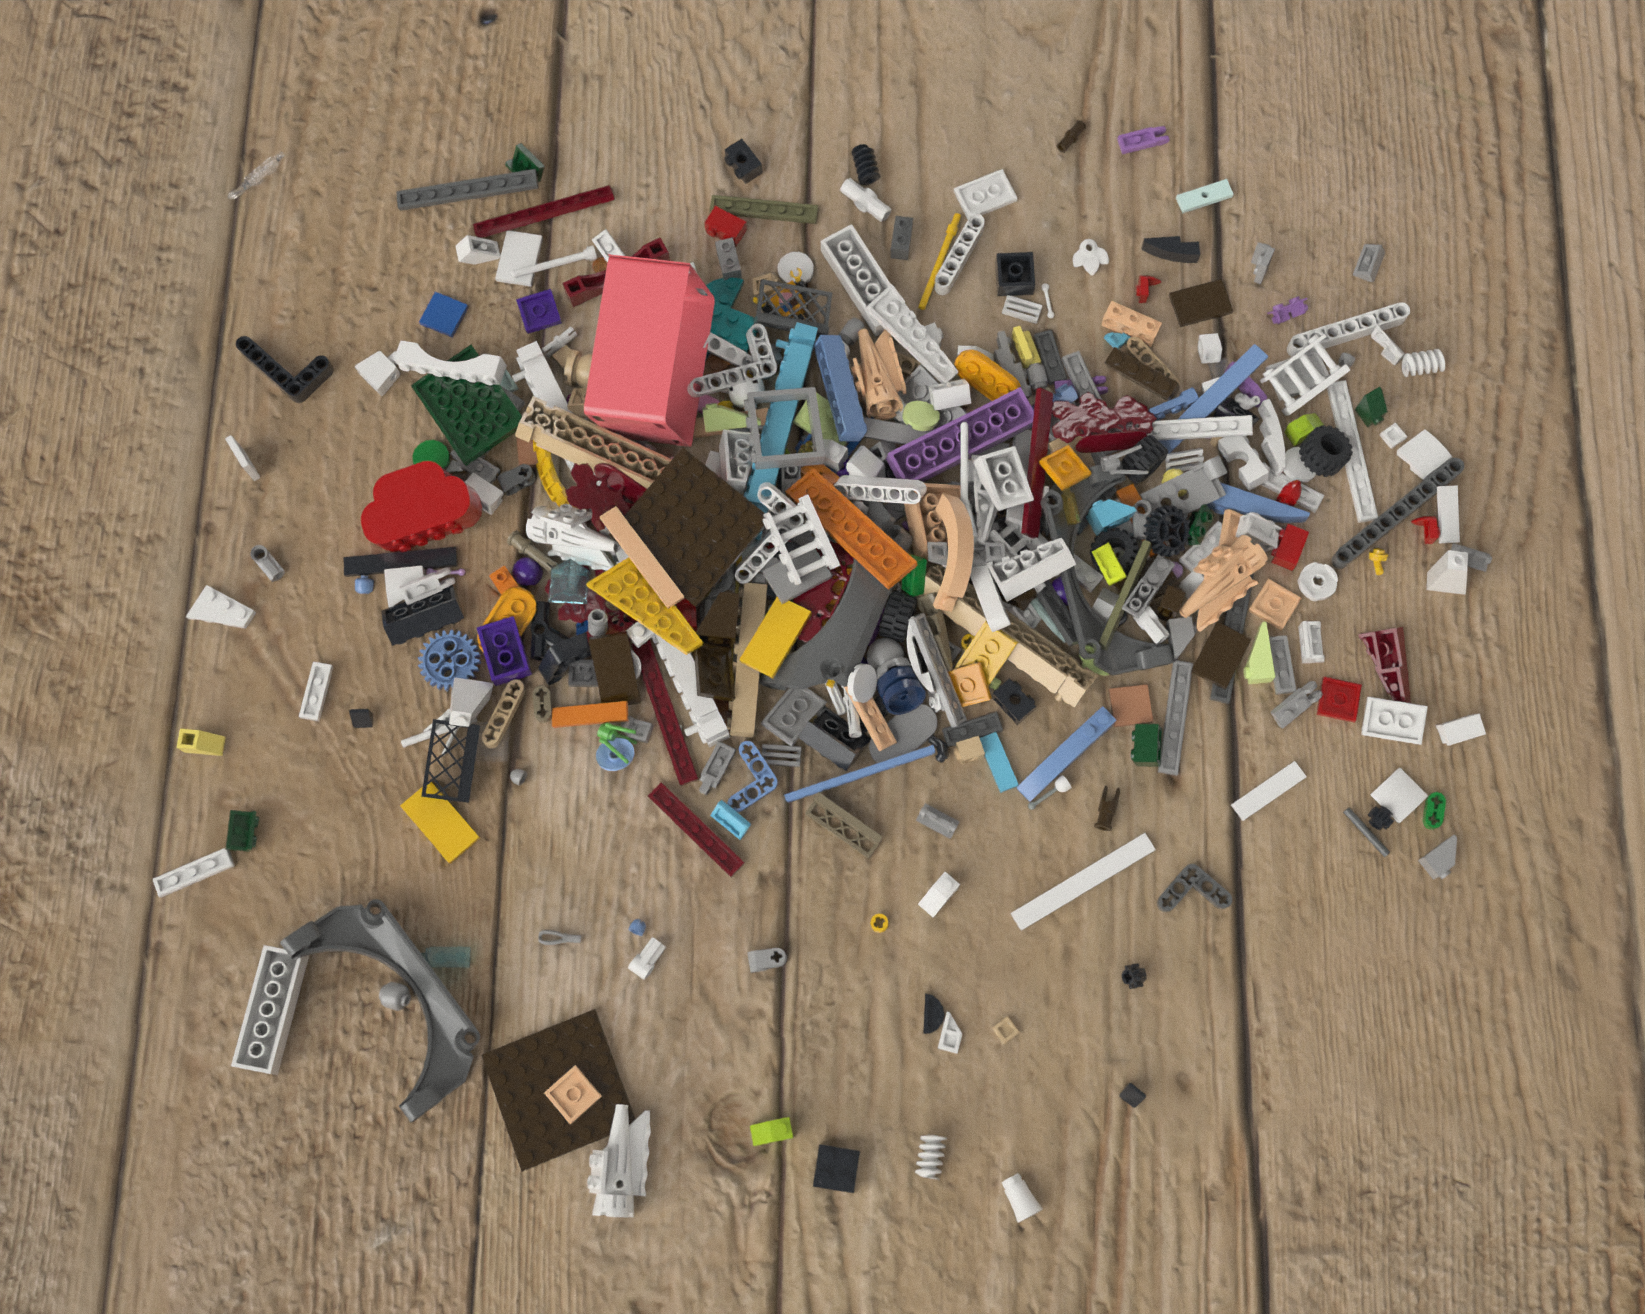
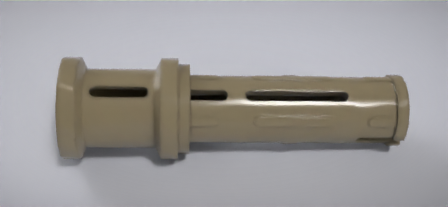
[507,530,558,573]

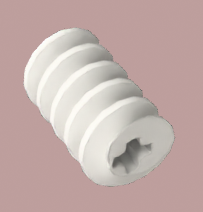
[1402,349,1445,377]
[915,1134,947,1180]

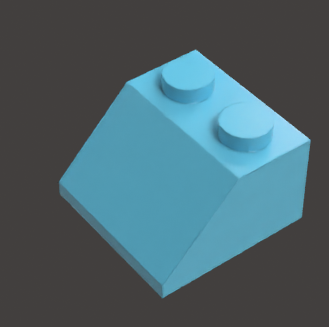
[1086,499,1137,536]

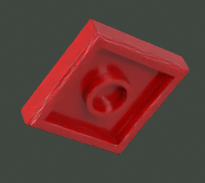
[1316,677,1362,723]

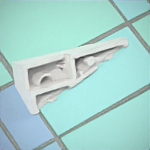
[971,455,997,545]

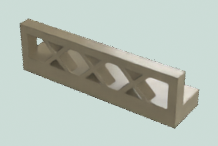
[805,792,883,859]

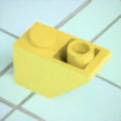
[176,729,226,756]

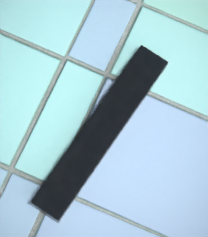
[343,547,458,577]

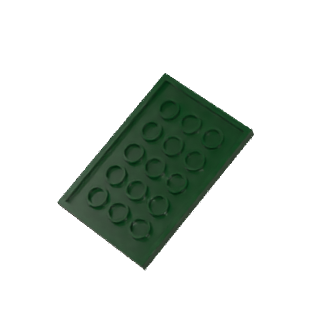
[411,344,522,466]

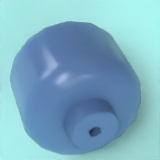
[355,575,374,594]

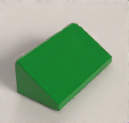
[901,554,927,597]

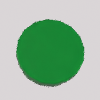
[412,440,450,470]

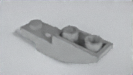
[994,331,1032,400]
[1122,554,1175,618]

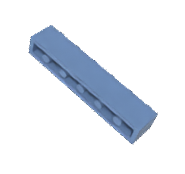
[814,335,867,441]

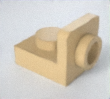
[752,273,782,298]

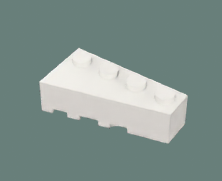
[719,429,760,495]
[986,538,1076,602]

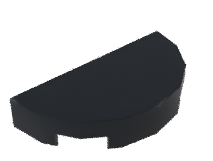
[923,993,944,1035]

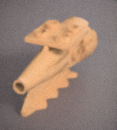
[851,329,907,421]
[1179,535,1268,632]

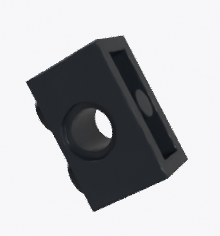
[724,138,763,184]
[992,678,1036,726]

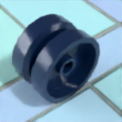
[877,666,926,715]

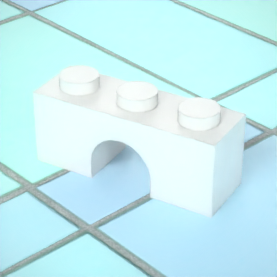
[1218,436,1270,491]

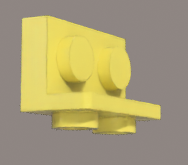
[1012,326,1041,369]

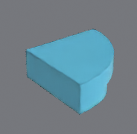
[1104,332,1131,349]

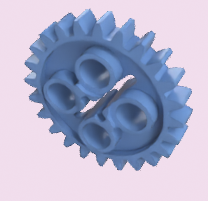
[418,630,481,692]

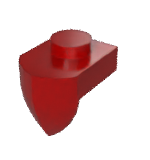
[1135,275,1161,303]
[1275,480,1302,507]
[1411,516,1440,544]

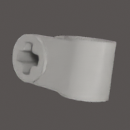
[747,948,787,973]

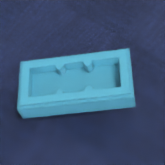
[710,800,751,840]

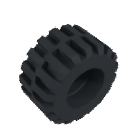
[1299,425,1353,477]
[1121,435,1168,485]
[1090,528,1139,579]
[879,590,917,643]

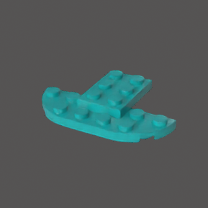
[705,278,758,361]

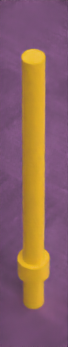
[918,213,961,310]

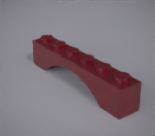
[562,237,670,307]

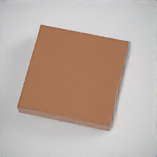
[1108,684,1153,728]

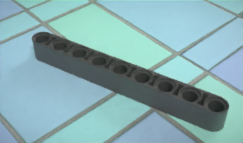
[1331,458,1465,569]

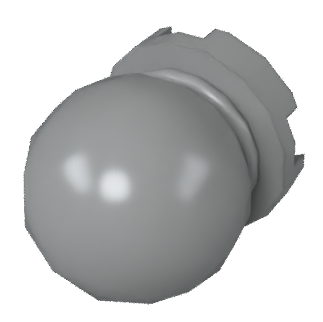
[866,637,911,682]

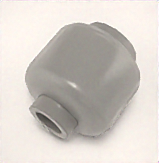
[379,982,411,1011]

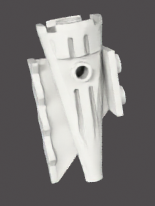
[526,504,620,570]
[587,1104,651,1217]

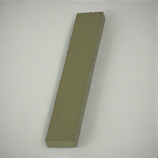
[710,195,818,224]
[1099,540,1151,651]

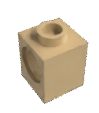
[953,736,985,765]

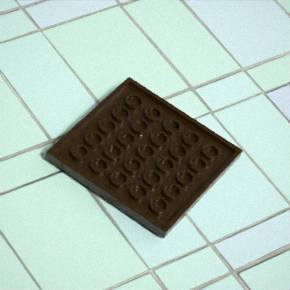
[609,447,765,608]
[481,1009,636,1172]

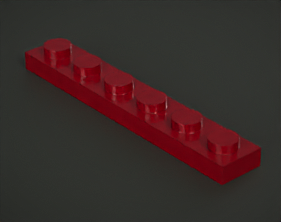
[648,782,745,878]

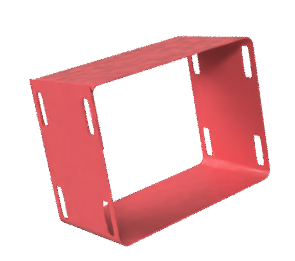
[584,254,715,447]

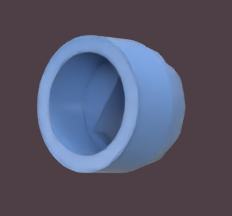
[628,919,646,936]

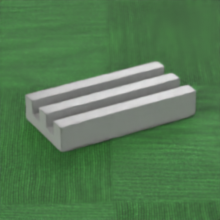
[761,744,801,767]

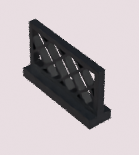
[421,719,480,803]

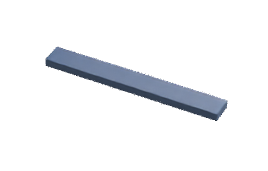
[1159,344,1268,454]
[784,745,936,803]

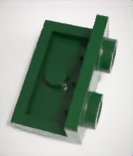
[505,143,545,183]
[1184,504,1214,546]
[225,810,259,852]

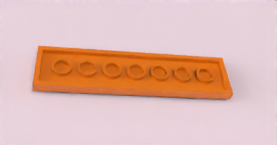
[785,468,917,590]

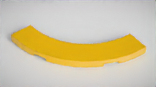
[533,440,578,509]

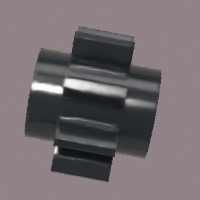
[1367,806,1394,830]
[1121,963,1147,989]

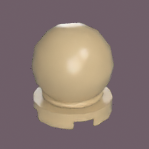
[564,349,593,388]

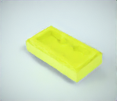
[1092,543,1127,586]

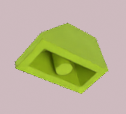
[1284,413,1324,447]
[750,1117,794,1146]

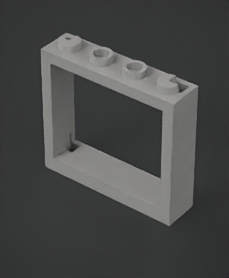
[744,387,825,470]

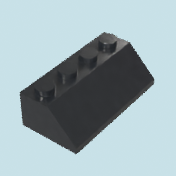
[381,585,464,646]

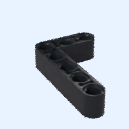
[235,336,334,403]
[538,617,631,685]

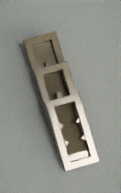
[916,592,953,671]

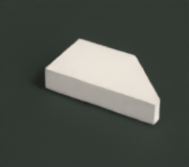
[938,1012,962,1054]

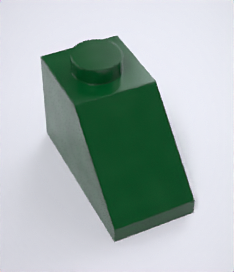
[1355,386,1388,428]

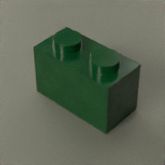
[1131,724,1162,767]

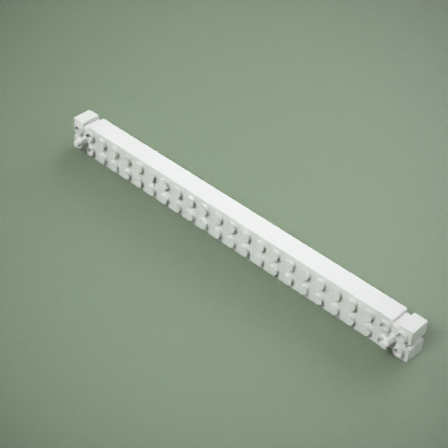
[512,341,730,748]

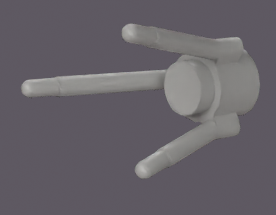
[1101,445,1148,475]

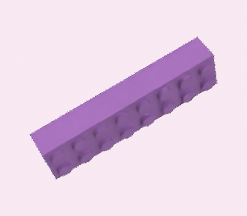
[886,387,1034,482]

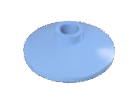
[596,738,635,771]

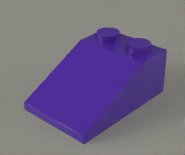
[477,616,533,686]

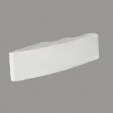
[1258,399,1285,477]

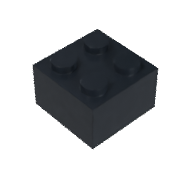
[995,252,1035,296]
[813,1144,860,1193]

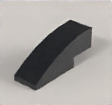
[1141,236,1201,263]

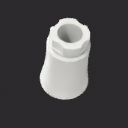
[1001,1173,1043,1223]

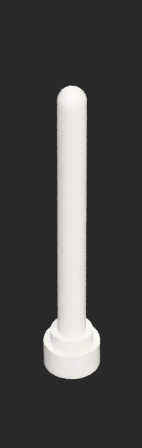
[511,245,597,278]
[960,422,972,512]

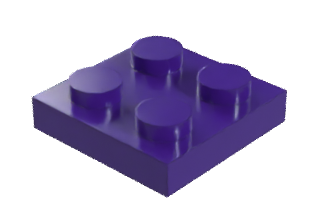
[516,289,562,334]

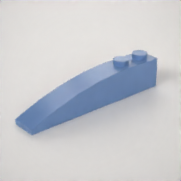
[1207,483,1310,523]
[1017,706,1116,802]

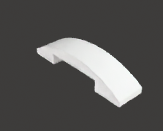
[907,616,936,694]

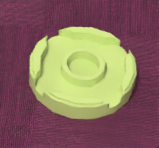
[902,401,940,431]

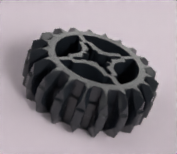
[1142,505,1191,557]

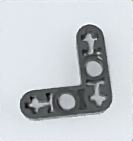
[1157,864,1232,912]

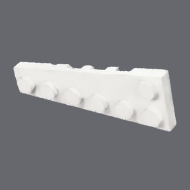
[865,284,958,383]

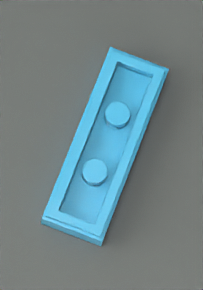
[980,732,1019,793]

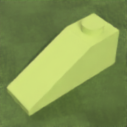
[702,403,761,432]
[1244,622,1275,684]

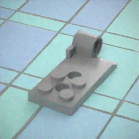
[1140,455,1227,522]

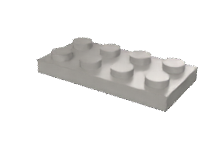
[897,364,967,430]

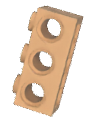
[1101,301,1162,347]

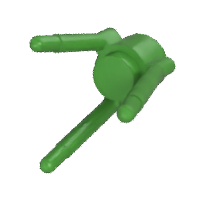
[597,722,637,764]

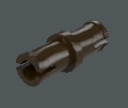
[1056,120,1086,153]

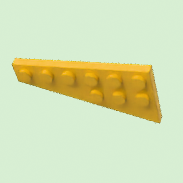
[587,557,703,655]

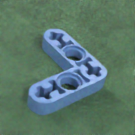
[727,741,778,813]

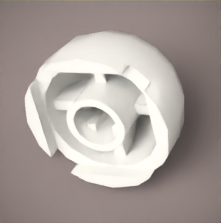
[727,379,765,409]

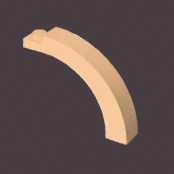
[933,493,974,612]

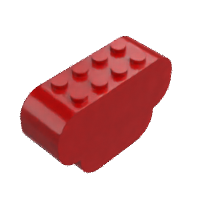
[361,461,482,552]

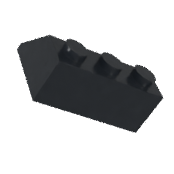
[799,706,871,771]

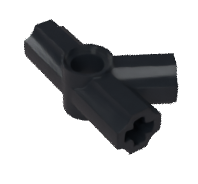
[530,601,569,661]

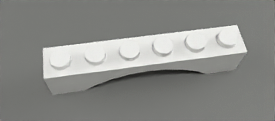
[394,341,507,385]

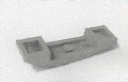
[927,542,1006,567]

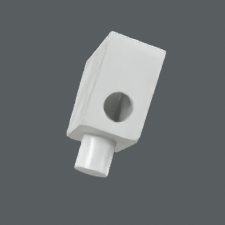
[355,351,400,396]

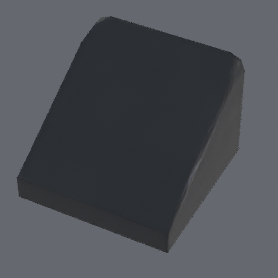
[349,709,373,728]
[1119,1083,1146,1108]

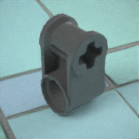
[498,464,536,496]

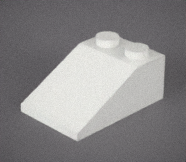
[974,446,1034,511]

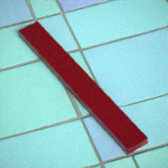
[473,185,615,238]
[1021,388,1053,539]
[631,639,699,786]

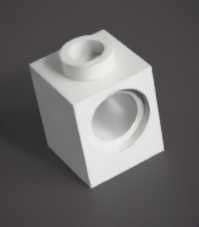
[1197,333,1222,364]

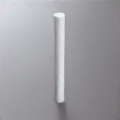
[401,718,477,748]

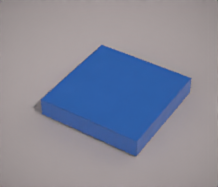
[419,292,469,338]

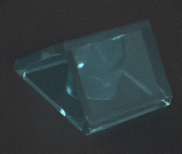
[548,559,590,604]

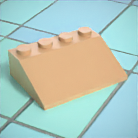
[904,483,961,562]

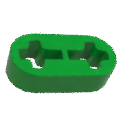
[1422,792,1446,830]

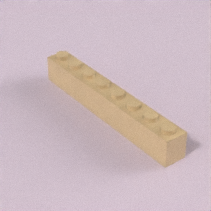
[727,583,767,738]

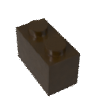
[1155,585,1186,622]

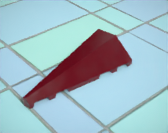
[1358,627,1411,703]

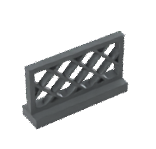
[753,279,832,337]

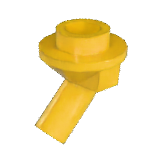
[1369,548,1388,575]

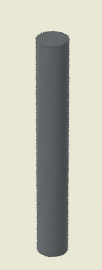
[1343,808,1390,857]

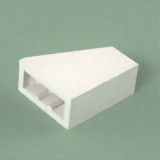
[449,678,493,727]

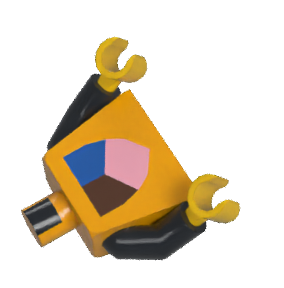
[753,268,808,320]

